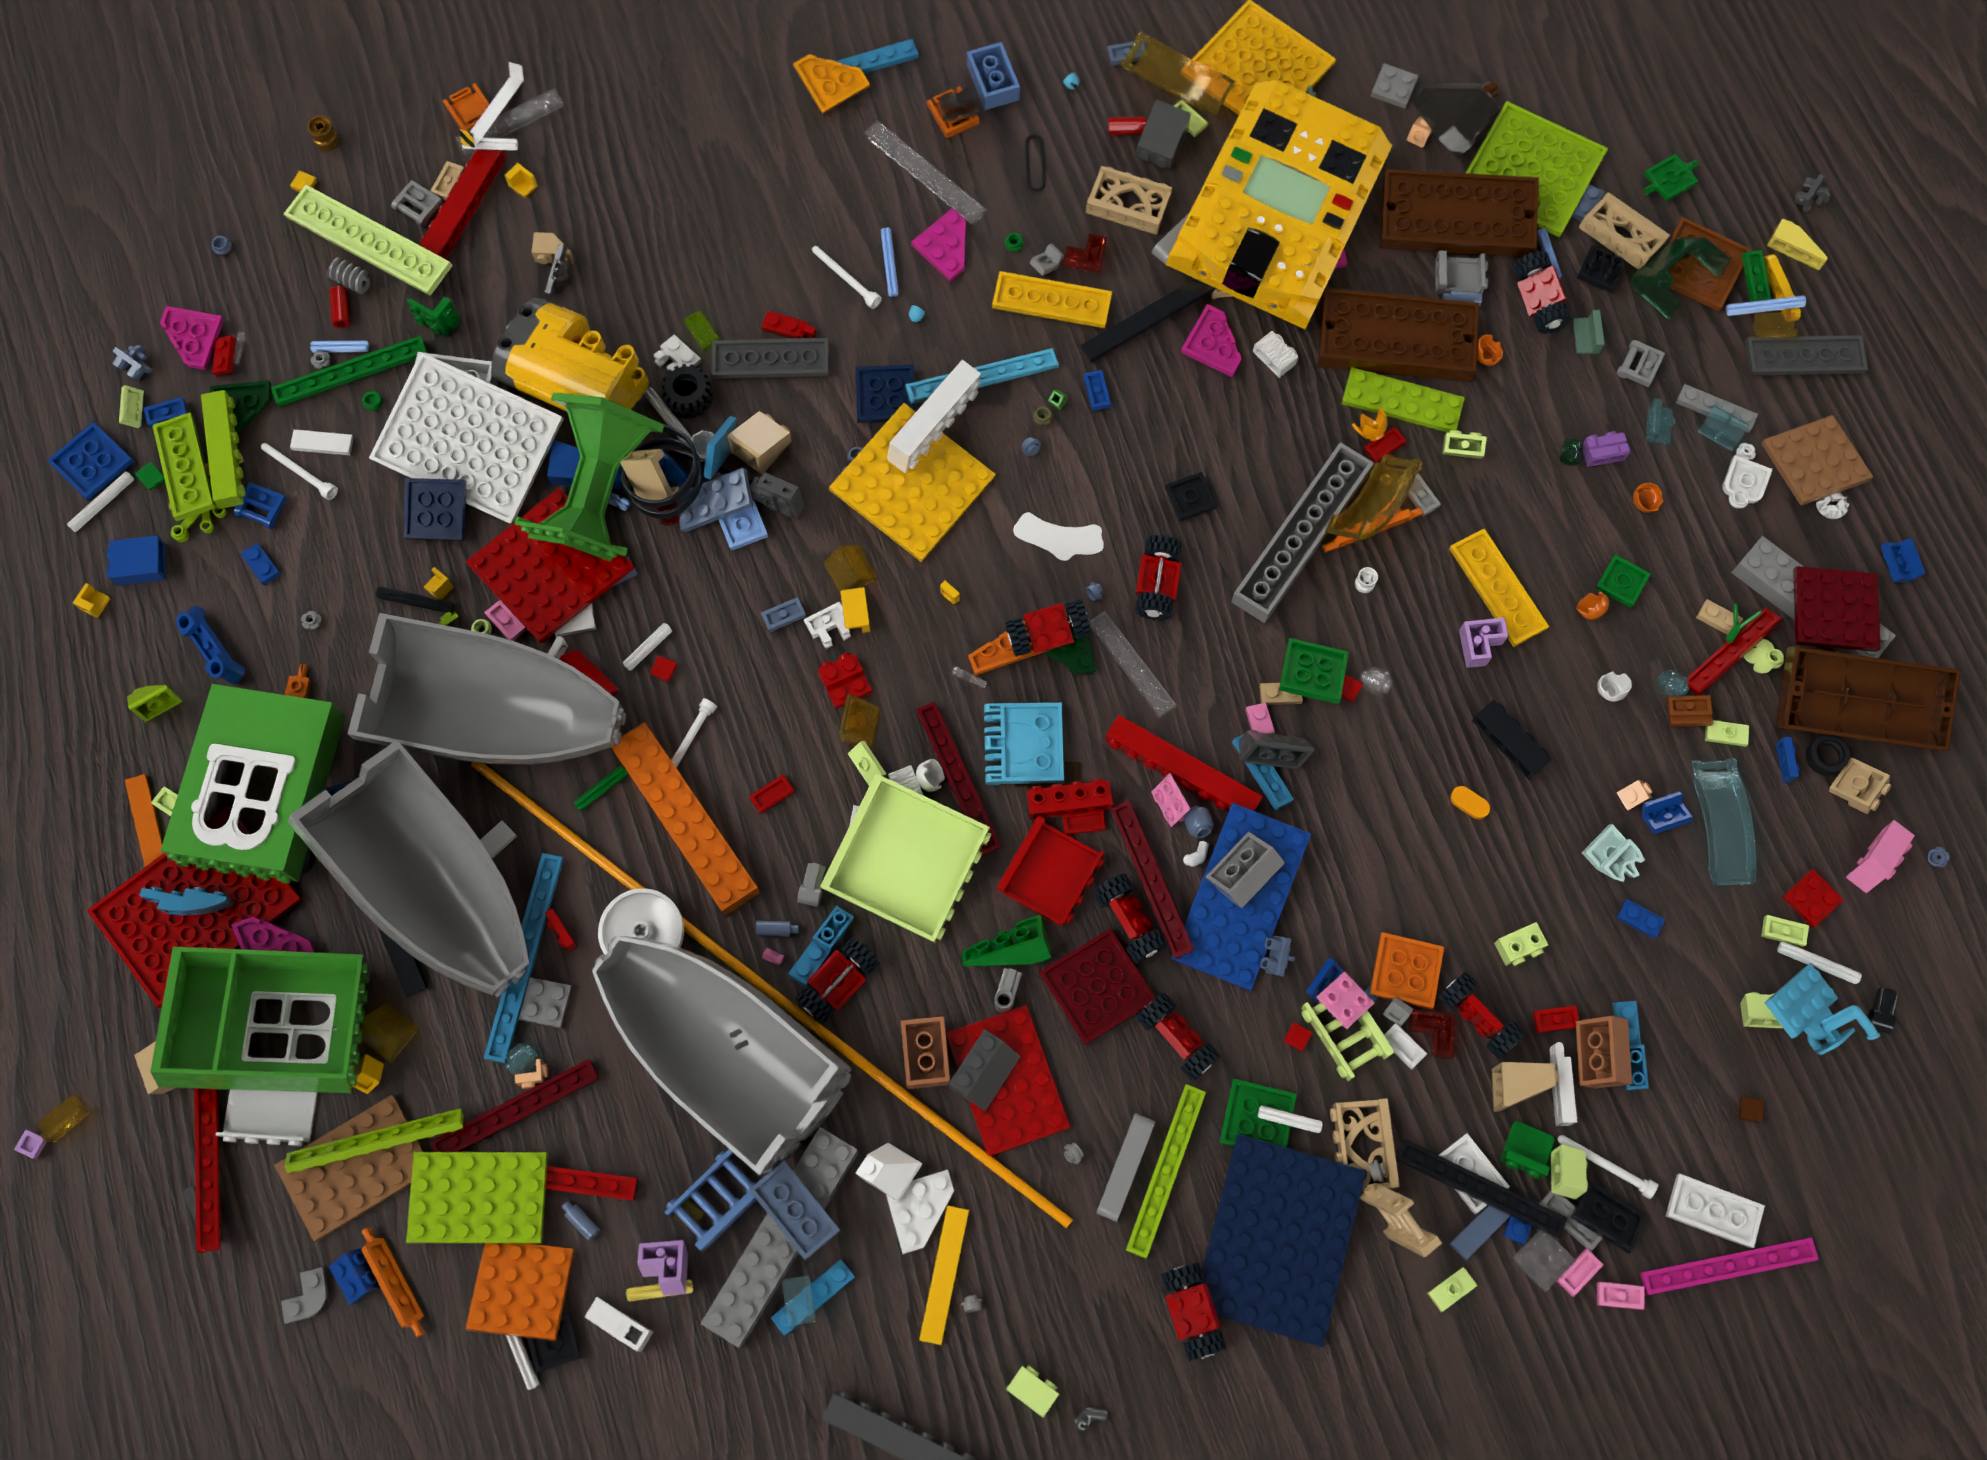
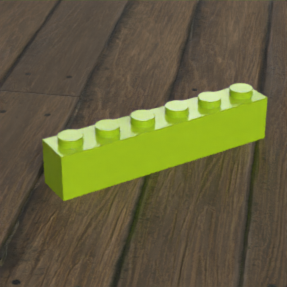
[201,390,246,509]

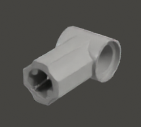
[797,863,826,907]
[994,968,1022,1013]

